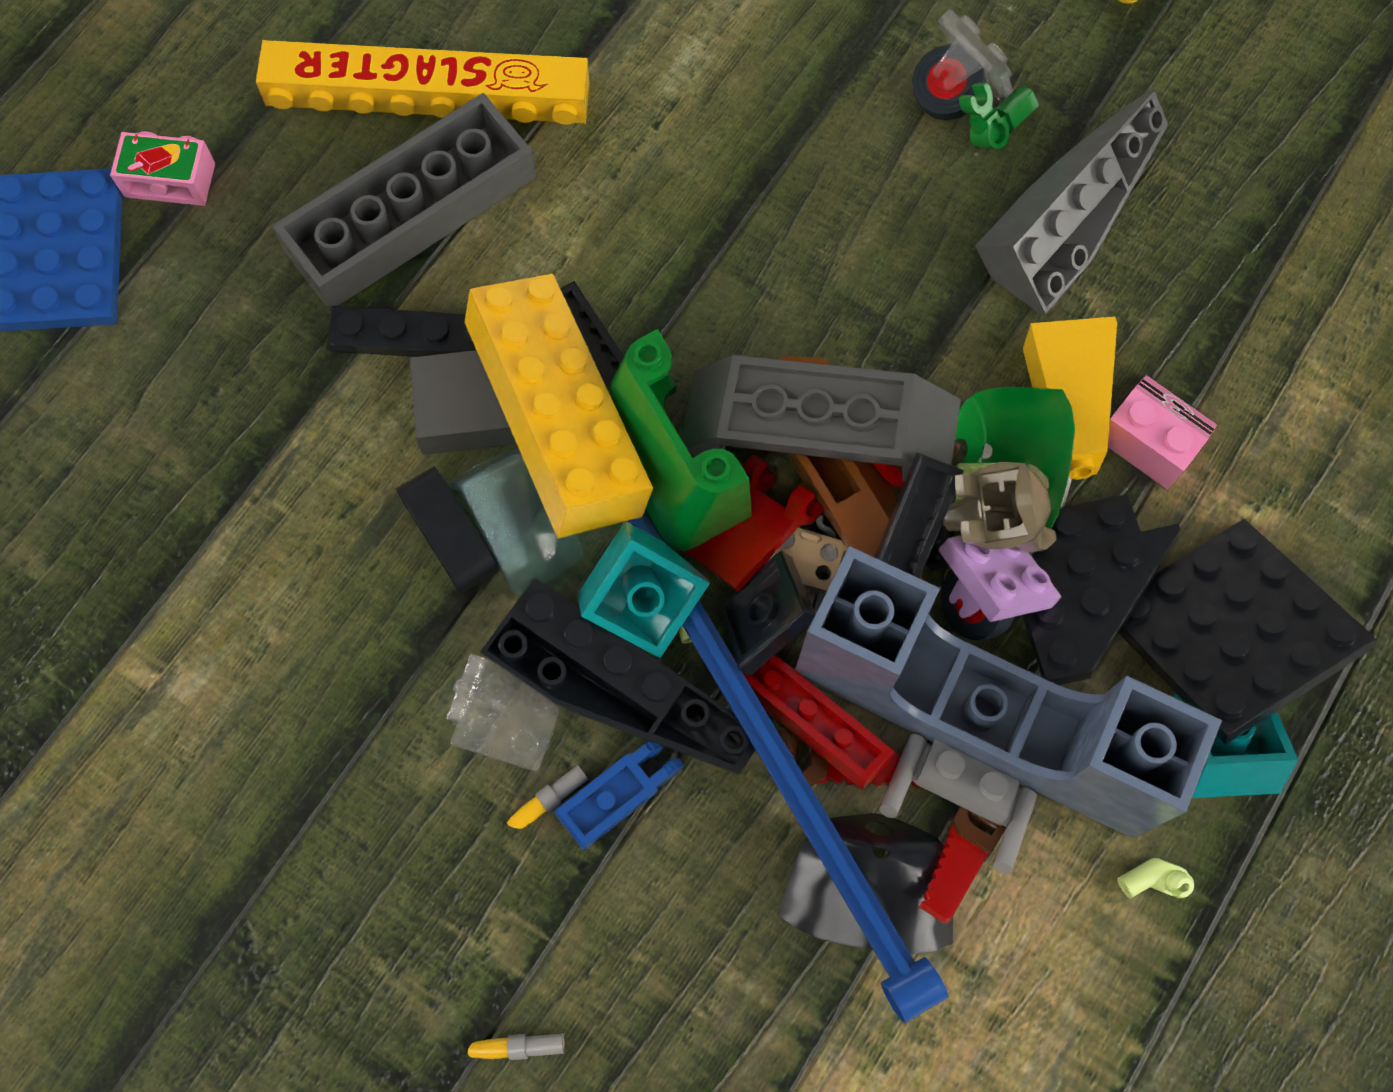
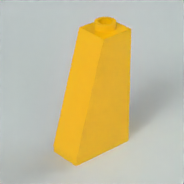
[1023,316,1117,480]

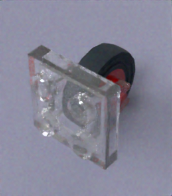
[912,9,1013,121]

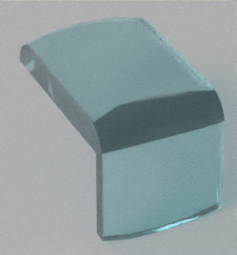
[447,446,584,594]

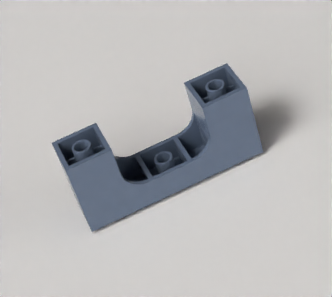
[795,546,1222,838]

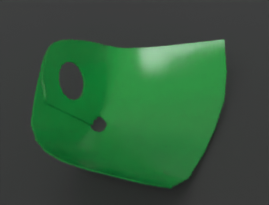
[951,387,1075,555]

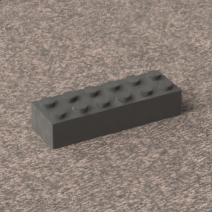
[272,93,536,311]

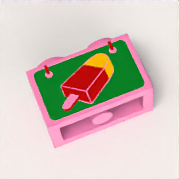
[110,131,215,206]

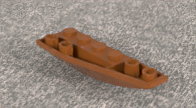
[778,356,924,581]

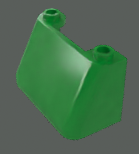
[607,329,752,551]

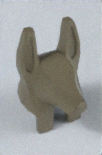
[943,462,1056,552]

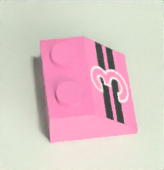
[1108,375,1217,490]

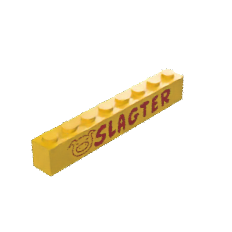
[256,40,590,125]

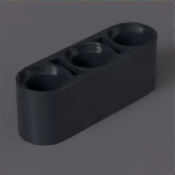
[395,466,500,594]

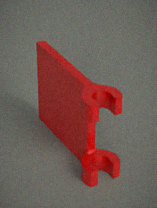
[683,455,824,592]

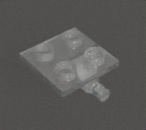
[446,654,561,773]

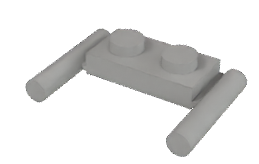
[879,734,1037,874]

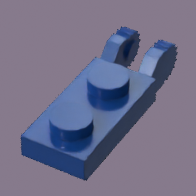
[554,741,685,851]

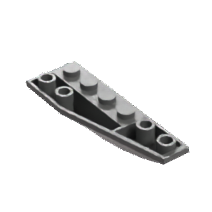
[975,90,1168,314]

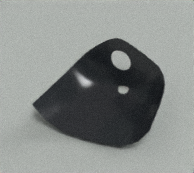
[778,813,953,954]

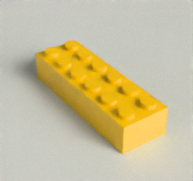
[465,274,653,539]

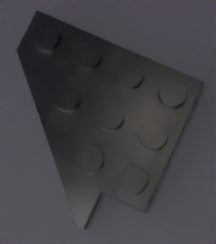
[1022,494,1181,685]

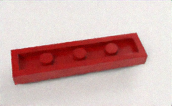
[732,654,895,790]

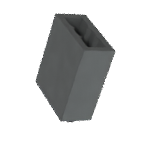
[410,350,517,455]

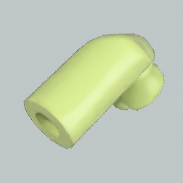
[1117,858,1194,899]

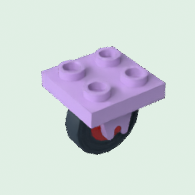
[938,536,1062,641]

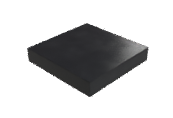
[718,550,816,676]

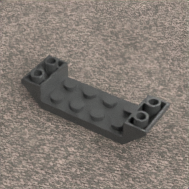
[681,355,961,481]

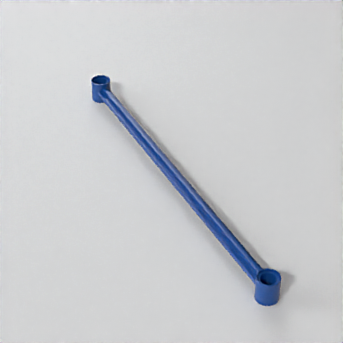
[622,510,949,1024]

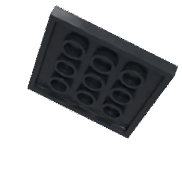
[1119,519,1376,745]

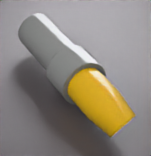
[507,765,588,829]
[468,1033,565,1060]

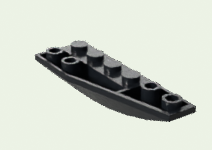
[480,577,755,775]

